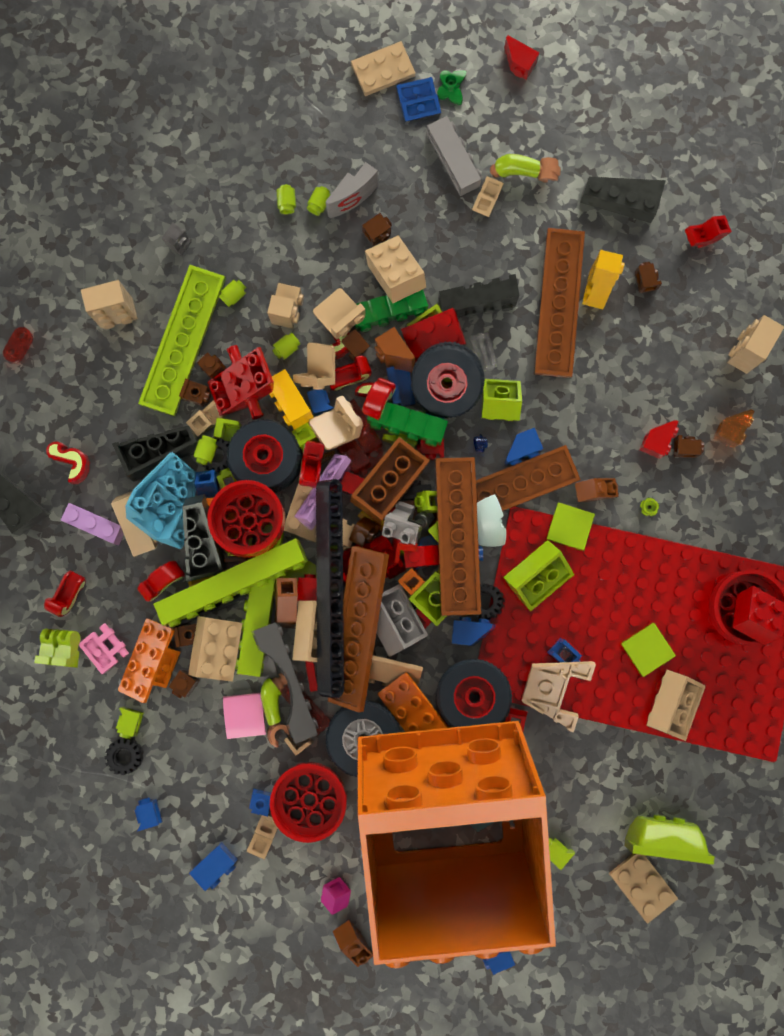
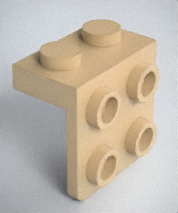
[313,288,365,340]
[293,343,335,390]
[309,395,363,450]

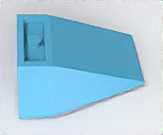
[125,452,196,549]

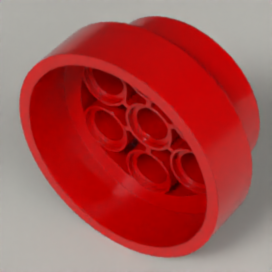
[207,480,285,558]
[709,570,784,646]
[270,762,347,843]

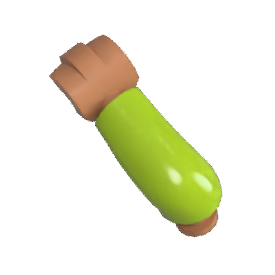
[490,154,561,183]
[260,673,290,748]

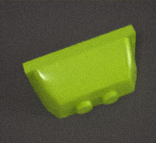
[624,814,715,865]

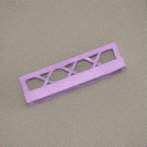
[295,454,352,530]

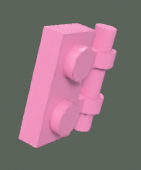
[79,623,129,674]

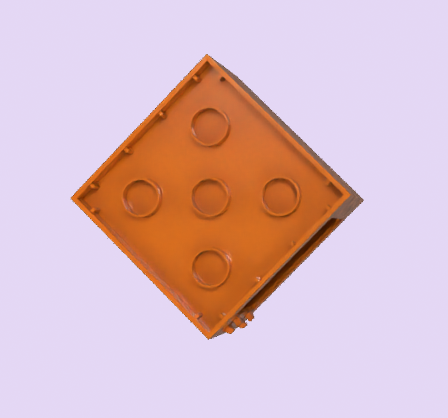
[358,721,556,968]

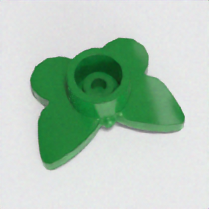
[437,70,467,105]

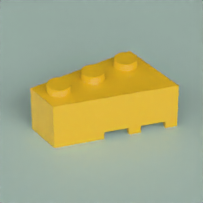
[582,250,625,309]
[269,369,314,430]

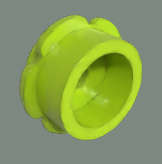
[640,498,659,516]

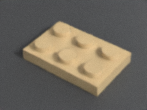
[351,41,415,96]
[609,854,678,924]

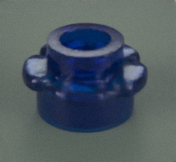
[473,434,488,453]

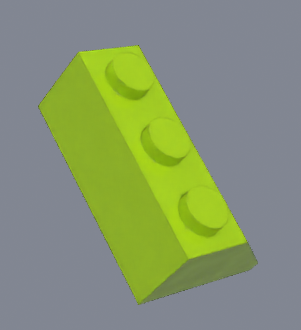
[504,540,575,612]

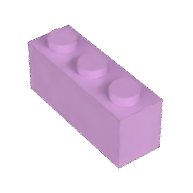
[61,503,124,546]

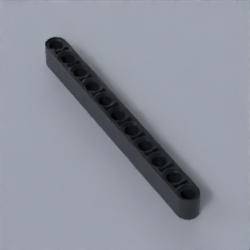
[316,479,344,698]

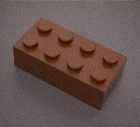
[350,437,430,525]

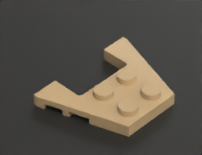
[522,661,596,733]

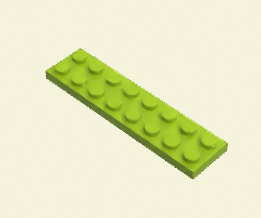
[138,265,226,417]

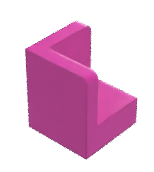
[321,877,351,915]

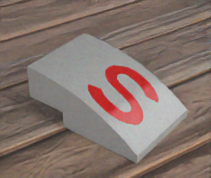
[326,162,378,218]

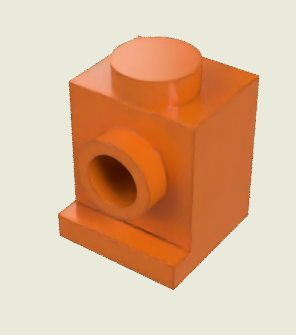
[398,568,426,595]

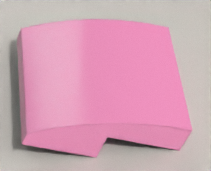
[223,692,266,739]

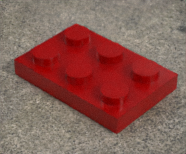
[401,308,466,363]

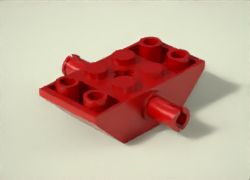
[207,345,274,420]

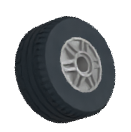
[326,700,401,777]

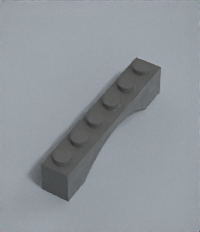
[251,622,319,744]

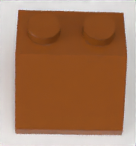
[374,327,415,372]

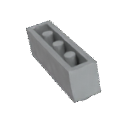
[427,116,482,196]

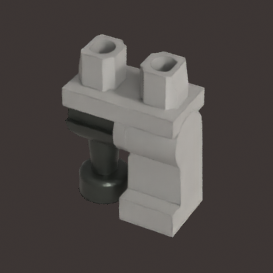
[382,501,431,545]

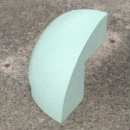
[477,494,506,547]

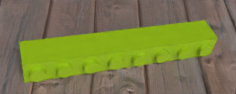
[235,525,284,677]
[154,538,308,628]

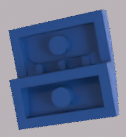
[396,77,441,122]

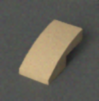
[472,176,504,217]
[186,400,228,437]
[247,815,278,860]

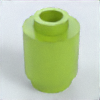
[276,184,296,214]
[307,186,331,216]
[219,279,246,307]
[272,333,301,360]
[193,435,217,465]

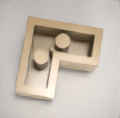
[267,283,304,329]

